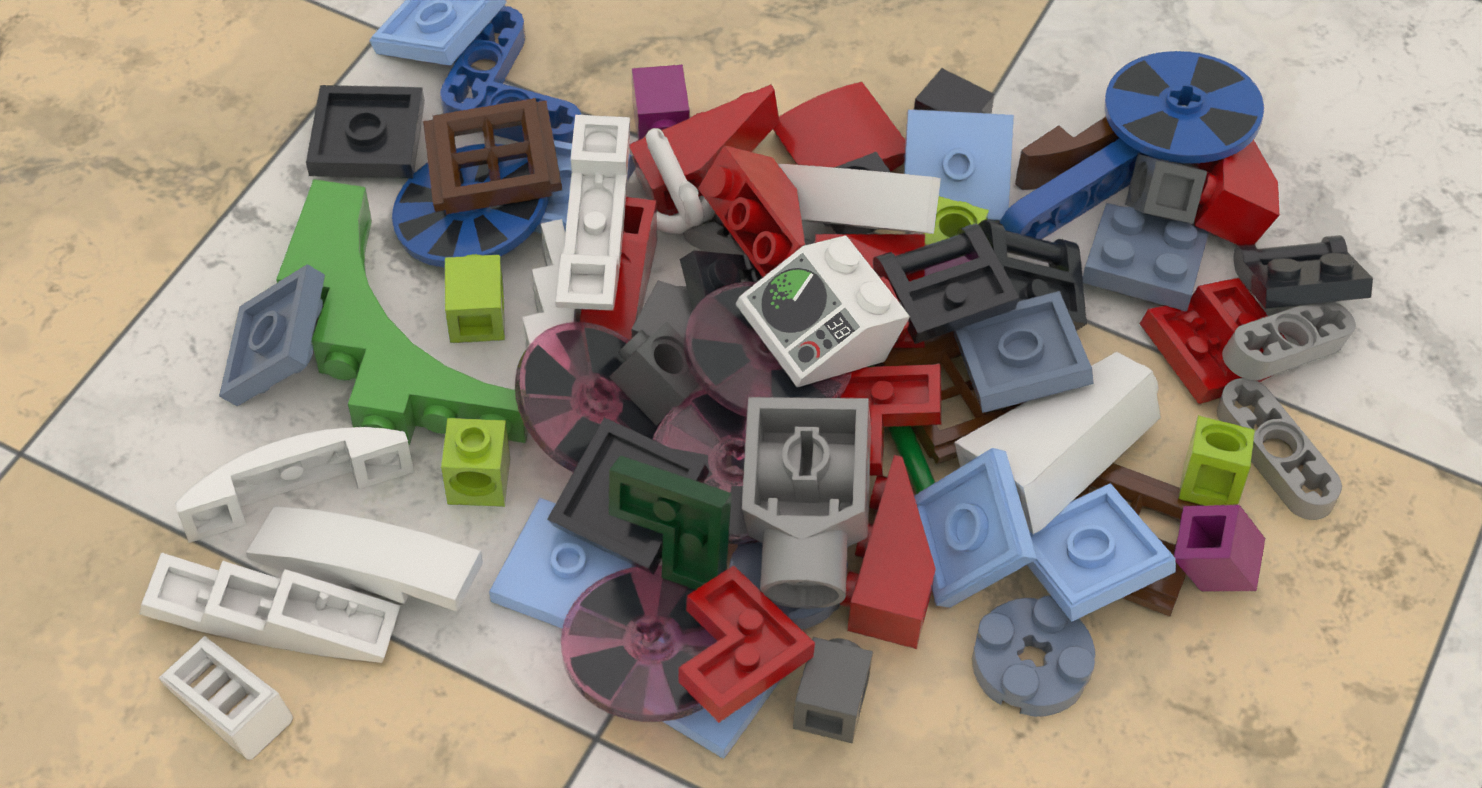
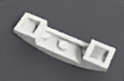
[555,115,630,310]
[175,427,414,543]

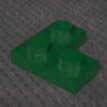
[609,455,732,590]

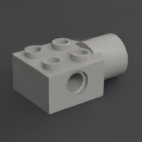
[742,397,871,609]

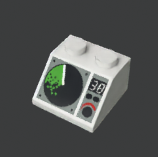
[736,236,910,387]

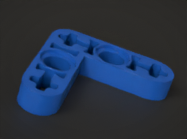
[440,6,581,143]

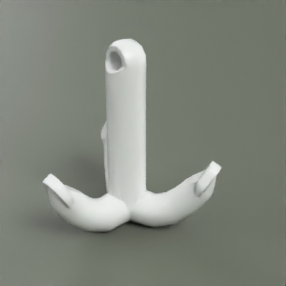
[646,128,715,234]

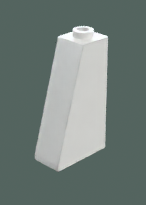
[955,352,1161,534]

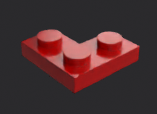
[826,364,942,476]
[678,565,815,723]

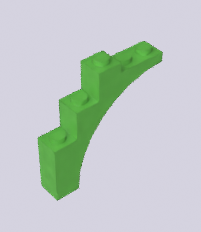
[276,179,530,445]

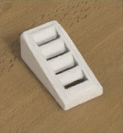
[159,636,293,760]

